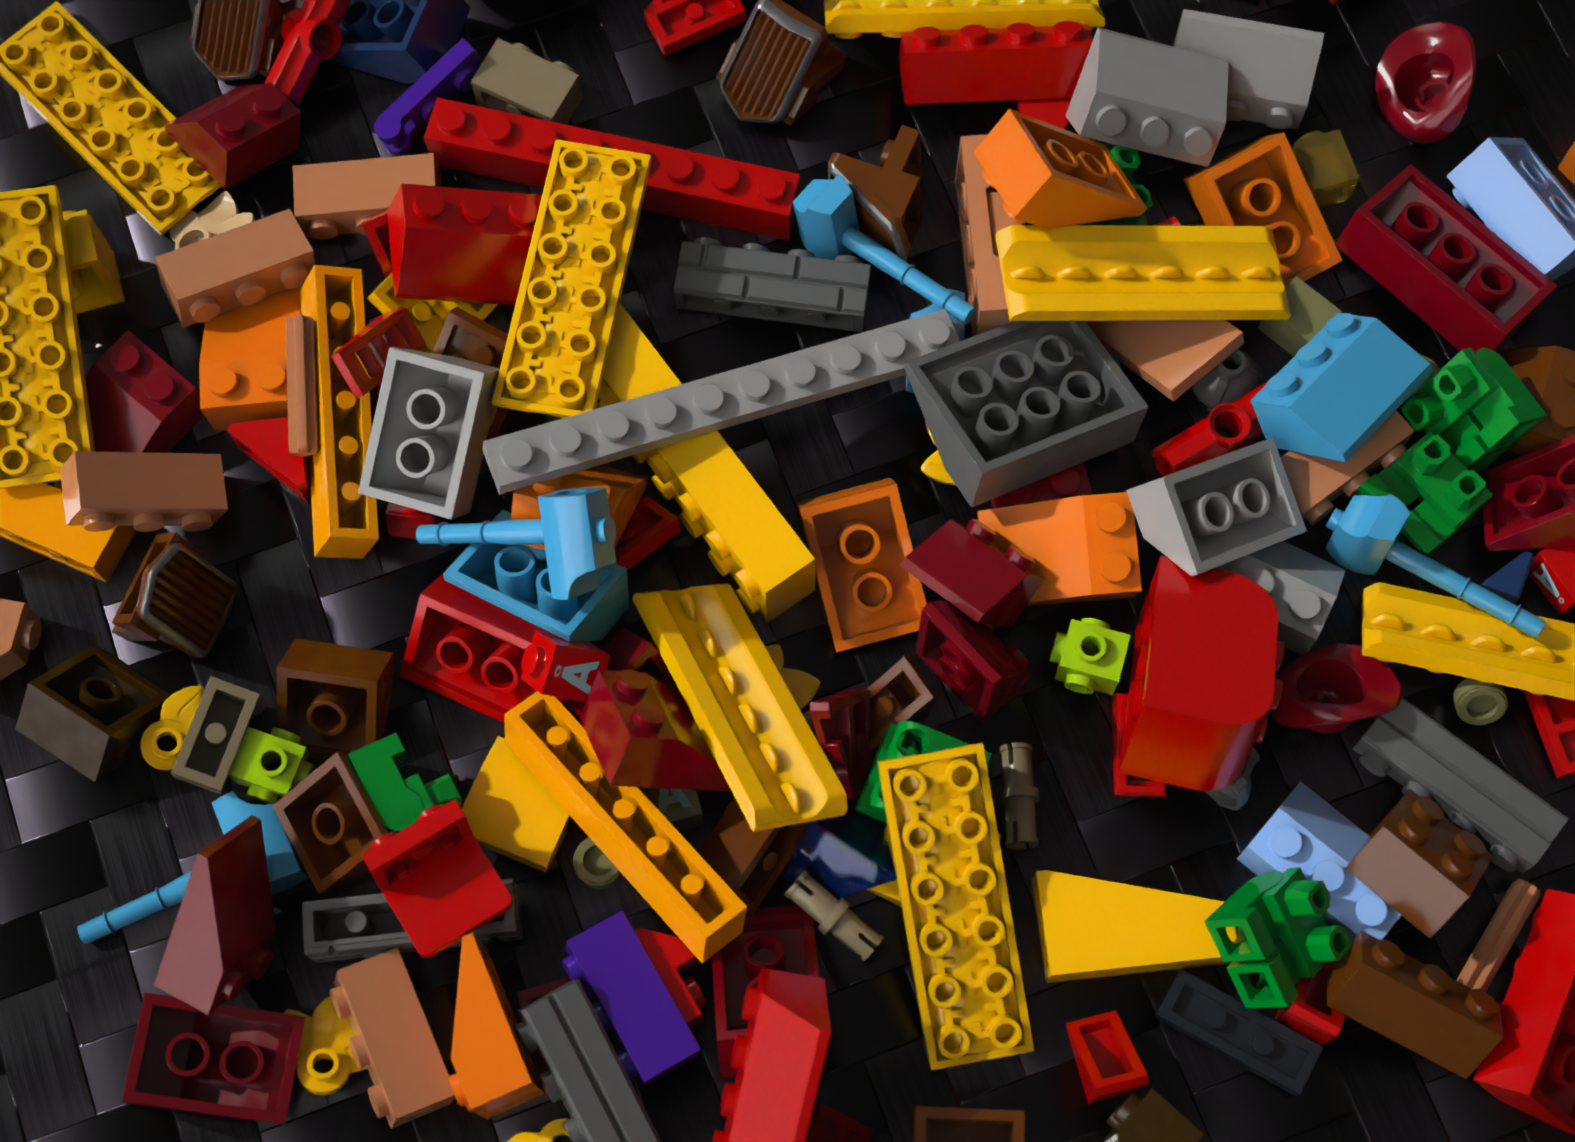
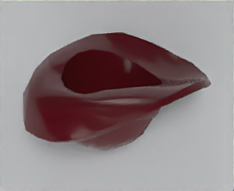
[1376,21,1476,144]
[1269,643,1403,734]

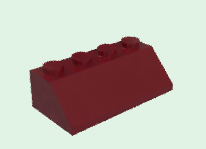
[1335,164,1557,353]

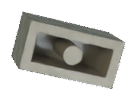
[471,38,583,125]
[171,676,260,795]

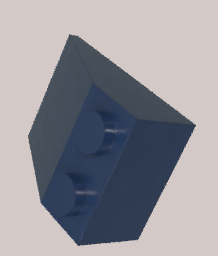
[325,0,471,83]

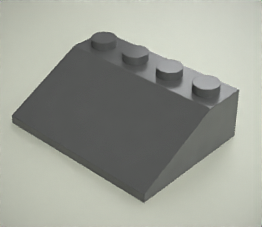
[904,321,1149,508]

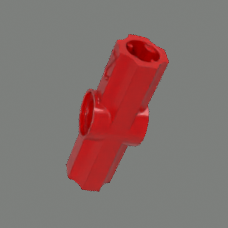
[265,0,351,106]
[1152,381,1268,477]

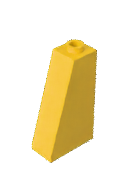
[1032,870,1238,983]

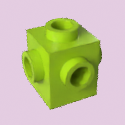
[1049,618,1131,695]
[228,726,314,804]

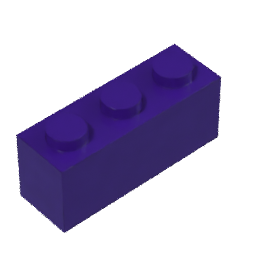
[562,911,701,1089]

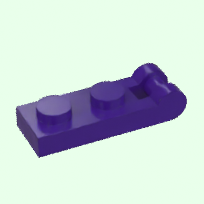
[374,38,482,156]

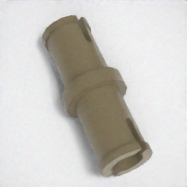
[998,742,1040,850]
[784,870,884,962]

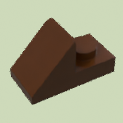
[866,655,938,754]

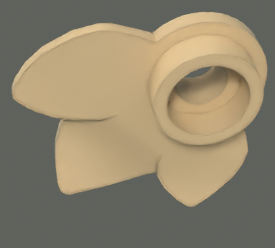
[169,191,255,250]

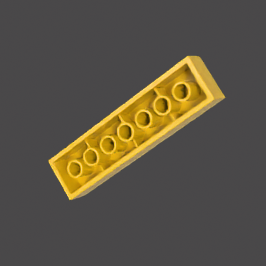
[597,303,815,623]

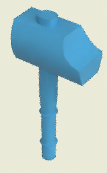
[793,174,977,324]
[416,487,616,600]
[1325,494,1546,638]
[77,791,309,944]

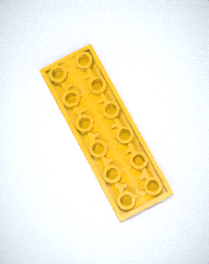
[824,0,1105,39]
[0,1,221,235]
[492,139,651,418]
[0,185,95,489]
[995,225,1291,321]
[1362,582,1575,701]
[632,583,848,832]
[878,743,1034,1071]

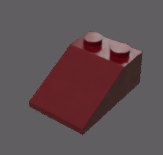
[85,330,204,453]
[1481,435,1575,551]
[915,601,1031,724]
[579,669,731,791]
[154,815,276,1015]
[712,905,827,1078]
[122,992,305,1124]

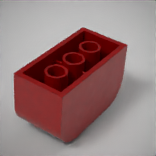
[1119,556,1285,791]

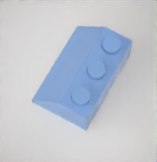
[1447,137,1575,281]
[1237,781,1401,941]

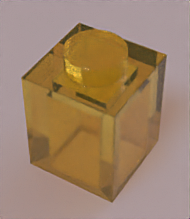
[1292,129,1359,208]

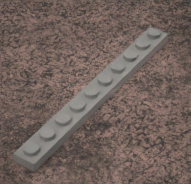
[482,309,960,495]

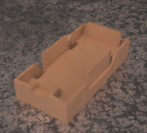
[955,134,1021,337]

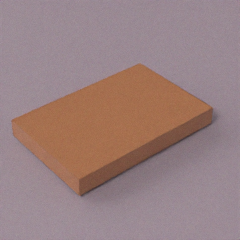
[1085,320,1244,401]

